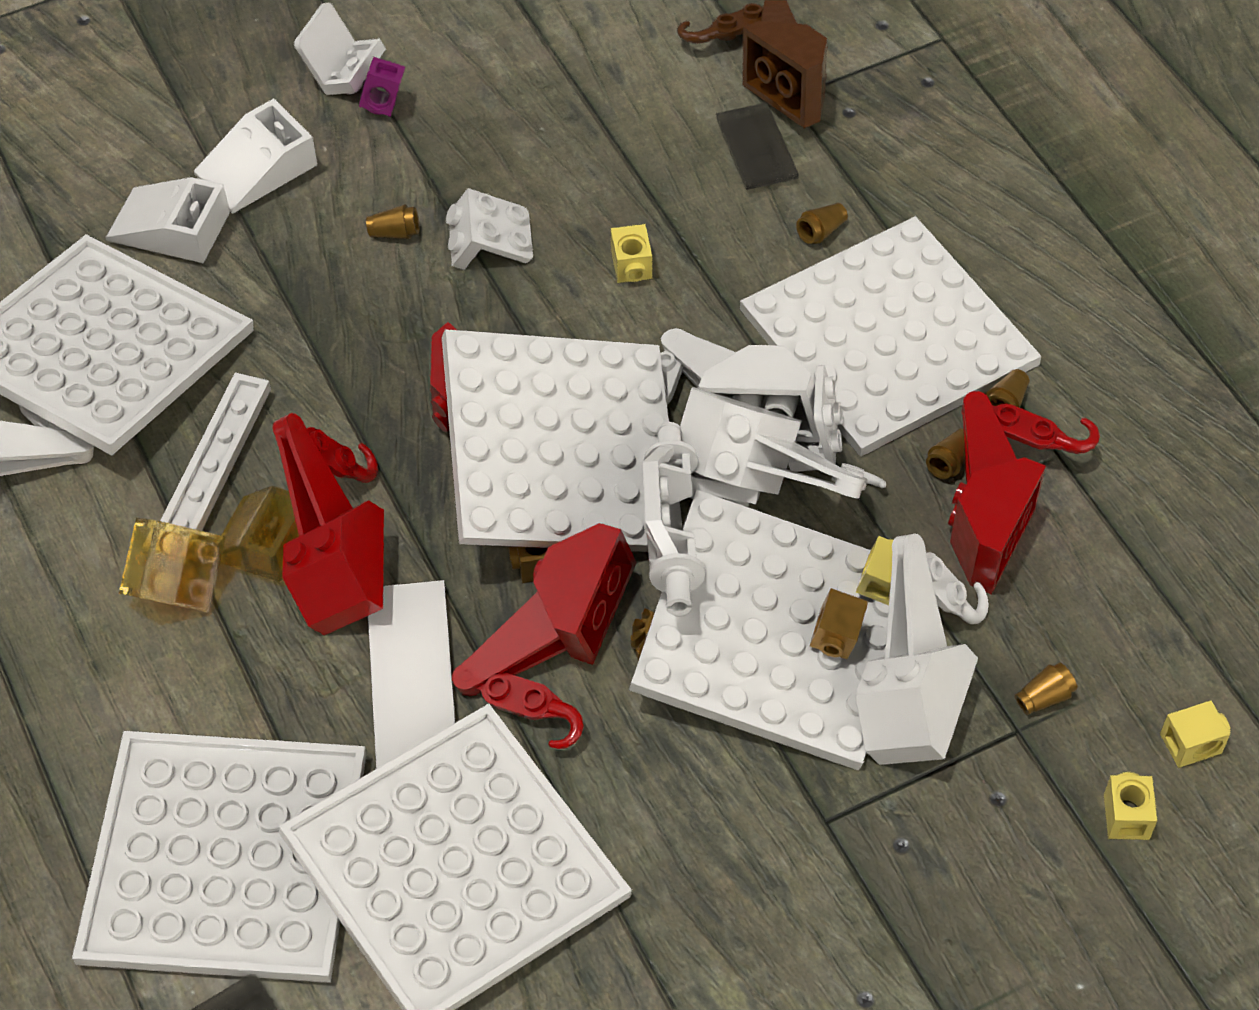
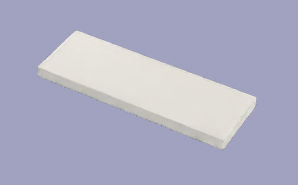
[368,580,455,769]

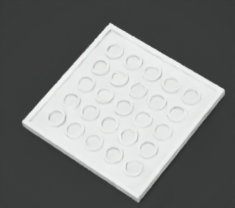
[740,216,1042,457]
[0,235,254,456]
[442,329,683,552]
[629,490,889,771]
[279,704,632,1010]
[72,731,367,983]

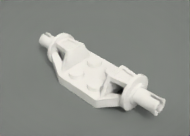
[642,422,706,616]

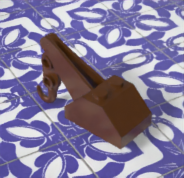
[677,0,828,128]

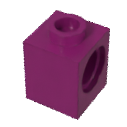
[359,56,405,117]

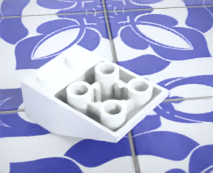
[194,98,317,214]
[106,177,230,263]

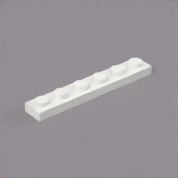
[147,372,271,565]

